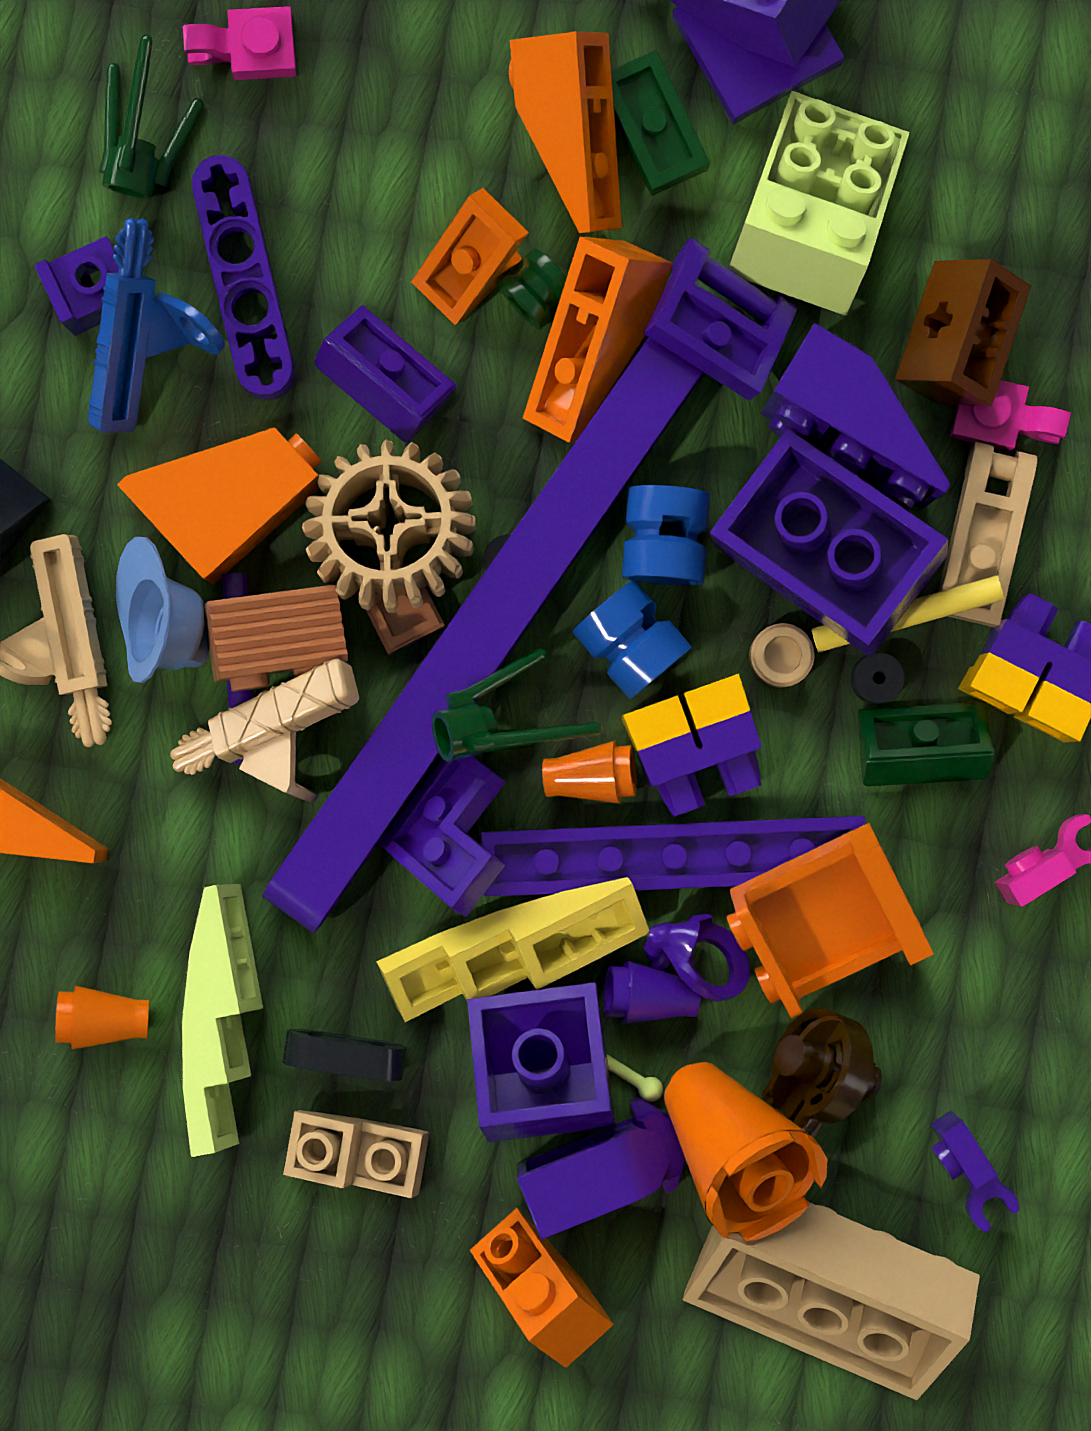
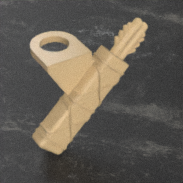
[0,534,112,747]
[170,659,359,804]

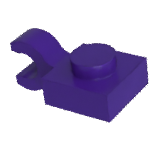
[929,1111,1020,1232]

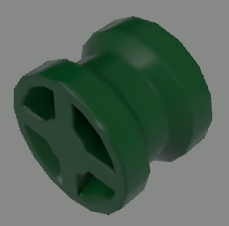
[497,248,567,330]

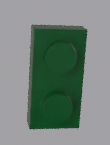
[611,49,710,196]

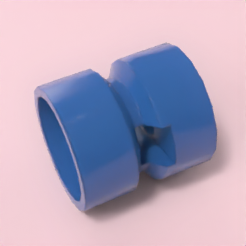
[621,485,710,585]
[572,579,692,700]

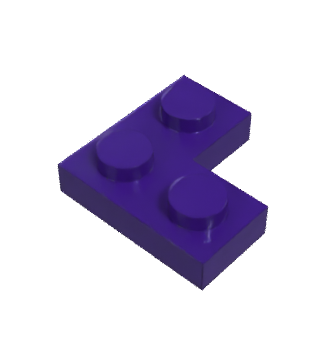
[378,756,506,917]

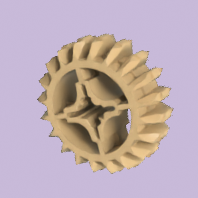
[302,439,477,613]

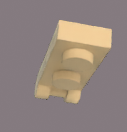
[938,441,1037,627]

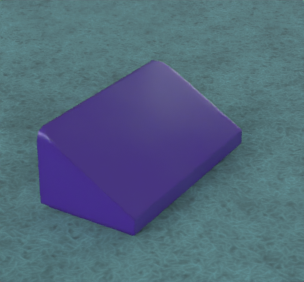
[314,305,457,443]

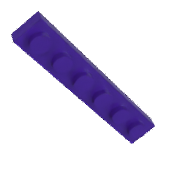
[481,816,865,897]

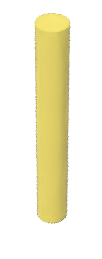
[812,575,1005,653]

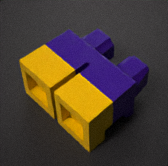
[958,593,1091,743]
[621,674,762,816]

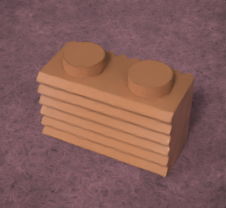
[204,585,348,692]

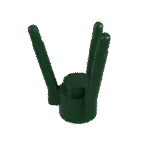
[99,34,204,199]
[432,649,602,762]

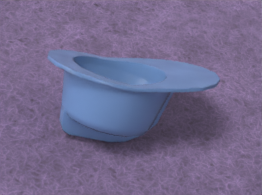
[116,537,209,683]

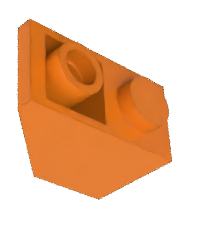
[470,1208,614,1368]

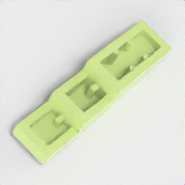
[182,884,263,1157]

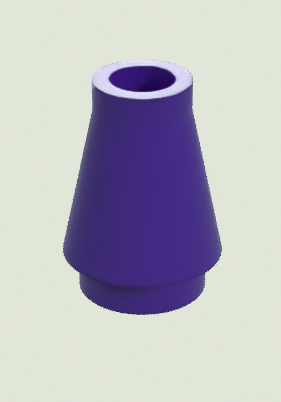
[603,961,701,1025]

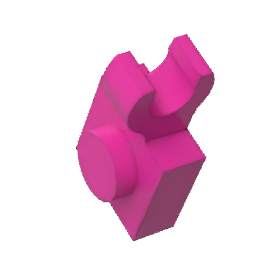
[183,6,297,80]
[949,380,1071,452]
[995,814,1091,907]

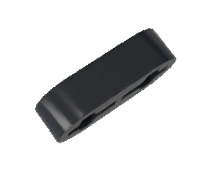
[282,1029,407,1081]

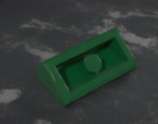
[858,702,995,787]

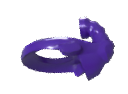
[644,914,750,1002]

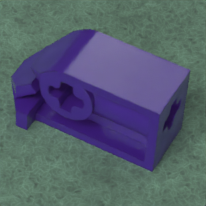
[517,1097,685,1240]

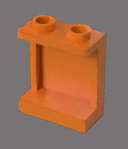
[727,823,934,1019]

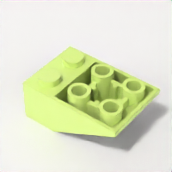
[728,91,910,316]

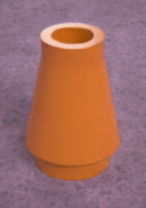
[542,740,637,804]
[55,985,149,1050]

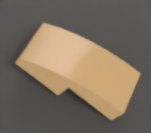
[283,1110,430,1198]

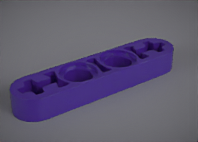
[192,155,295,400]

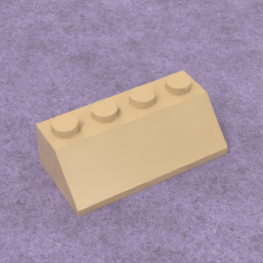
[682,1202,980,1400]

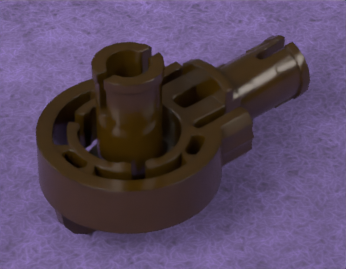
[761,1008,882,1139]

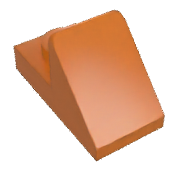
[411,188,529,326]

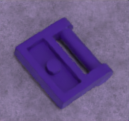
[644,238,797,401]

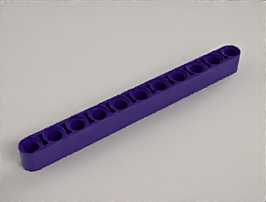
[262,337,704,934]

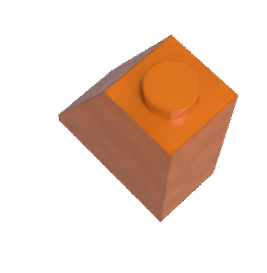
[117,427,322,585]

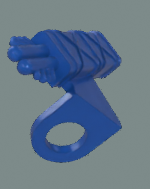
[87,218,225,433]

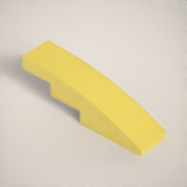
[376,877,649,1022]

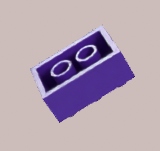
[709,428,948,658]

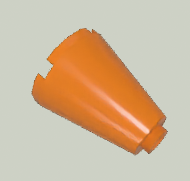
[664,1062,828,1241]

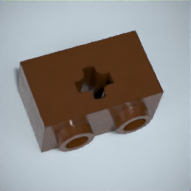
[895,259,1032,406]

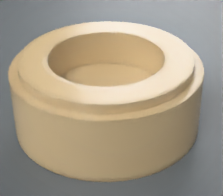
[749,623,814,688]

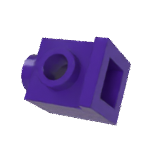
[34,236,119,336]

